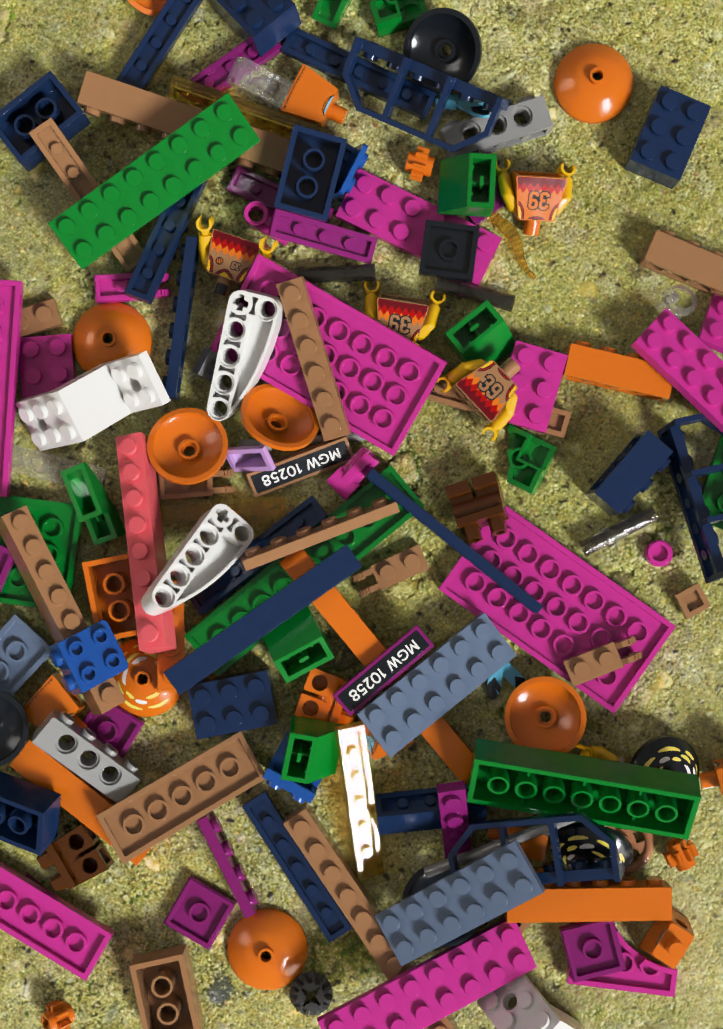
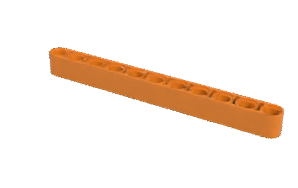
[279,549,473,784]

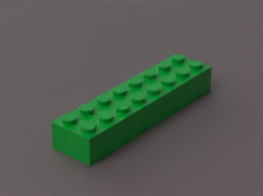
[48,93,261,269]
[467,738,701,840]

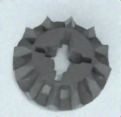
[290,972,333,1017]

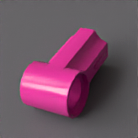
[244,201,289,247]
[326,446,380,500]

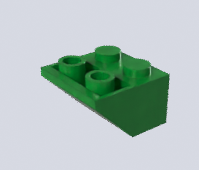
[437,153,497,217]
[443,300,515,363]
[262,606,335,683]
[281,715,346,784]

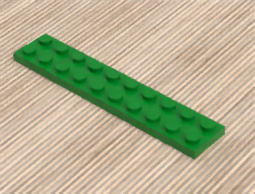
[185,465,425,677]

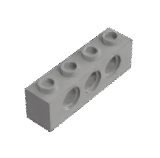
[439,95,553,158]
[32,708,141,803]

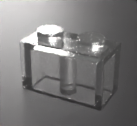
[226,57,292,109]

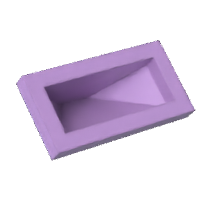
[226,445,276,472]

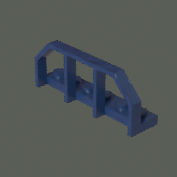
[342,36,511,152]
[657,413,723,584]
[448,812,625,886]

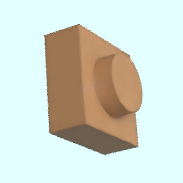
[673,582,711,619]

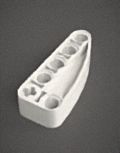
[207,289,284,421]
[141,504,254,616]

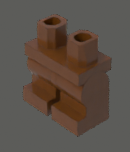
[445,471,509,544]
[37,823,114,891]

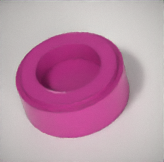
[644,540,673,567]

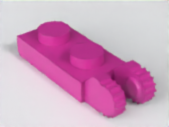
[94,273,171,304]

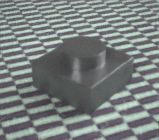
[192,348,217,383]

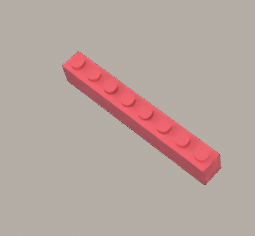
[115,432,177,654]

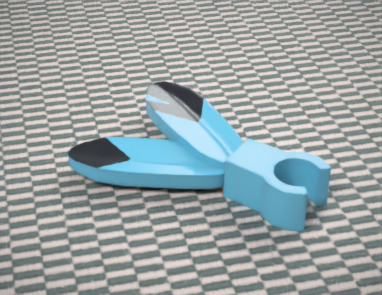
[435,93,489,118]
[486,662,525,700]

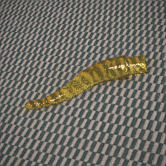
[491,214,536,279]

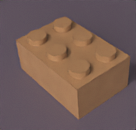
[129,944,204,1029]

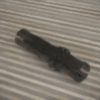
[295,262,376,284]
[434,278,516,312]
[579,506,658,557]

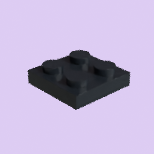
[418,219,480,282]

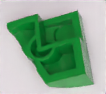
[369,0,427,38]
[507,424,558,496]

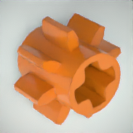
[404,146,435,182]
[662,838,699,871]
[41,999,75,1029]

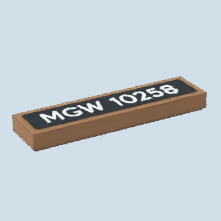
[246,436,353,497]

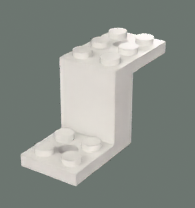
[15,350,171,451]
[477,974,586,1029]

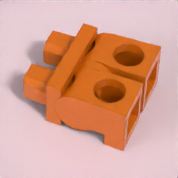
[294,666,355,728]

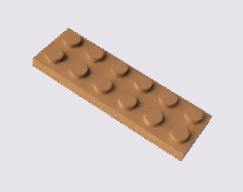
[96,731,265,864]

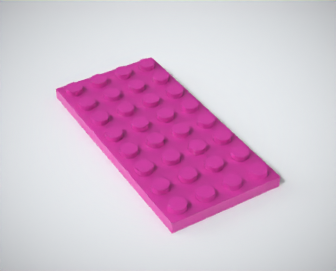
[210,253,448,456]
[438,505,676,714]

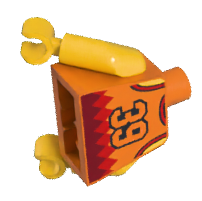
[496,159,576,236]

